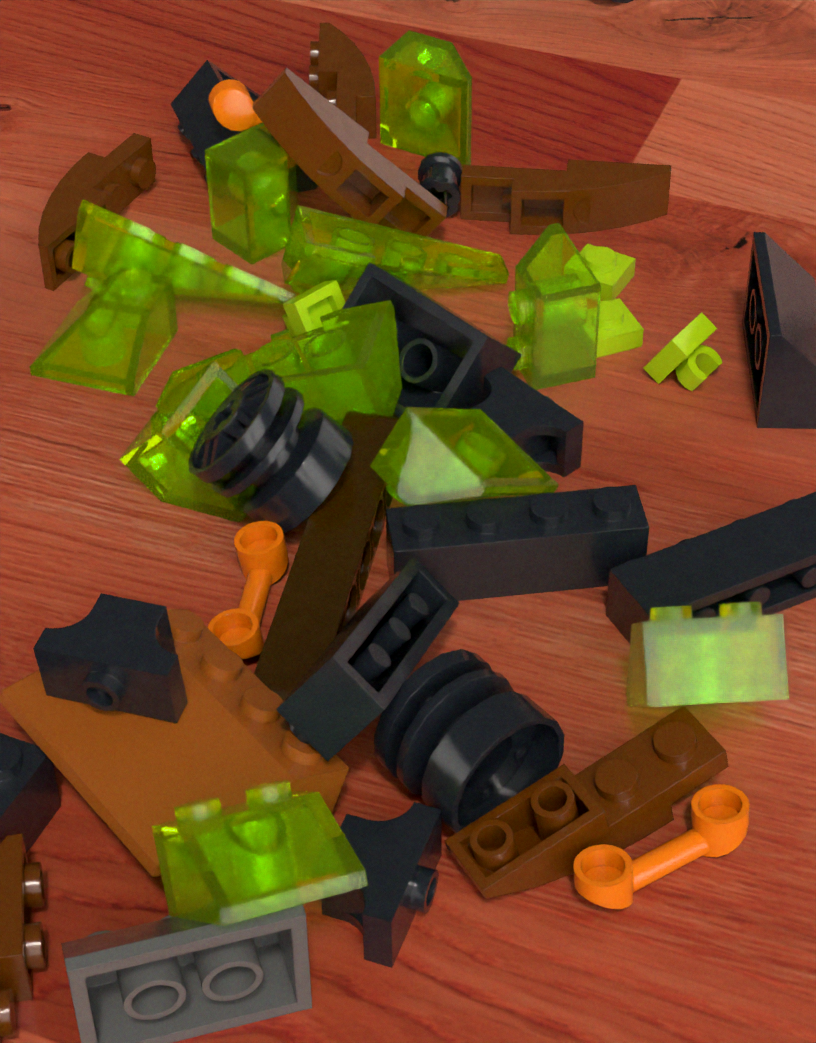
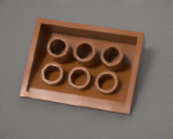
[0,609,349,877]

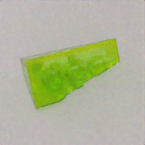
[72,199,297,309]
[281,205,509,296]
[156,300,402,425]

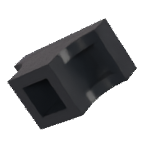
[468,366,584,484]
[33,593,188,723]
[320,802,442,968]

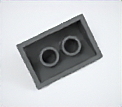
[61,890,312,1043]

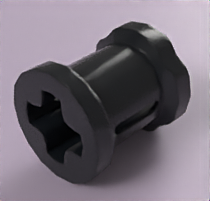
[418,152,463,218]

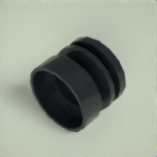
[188,368,353,533]
[374,649,565,833]

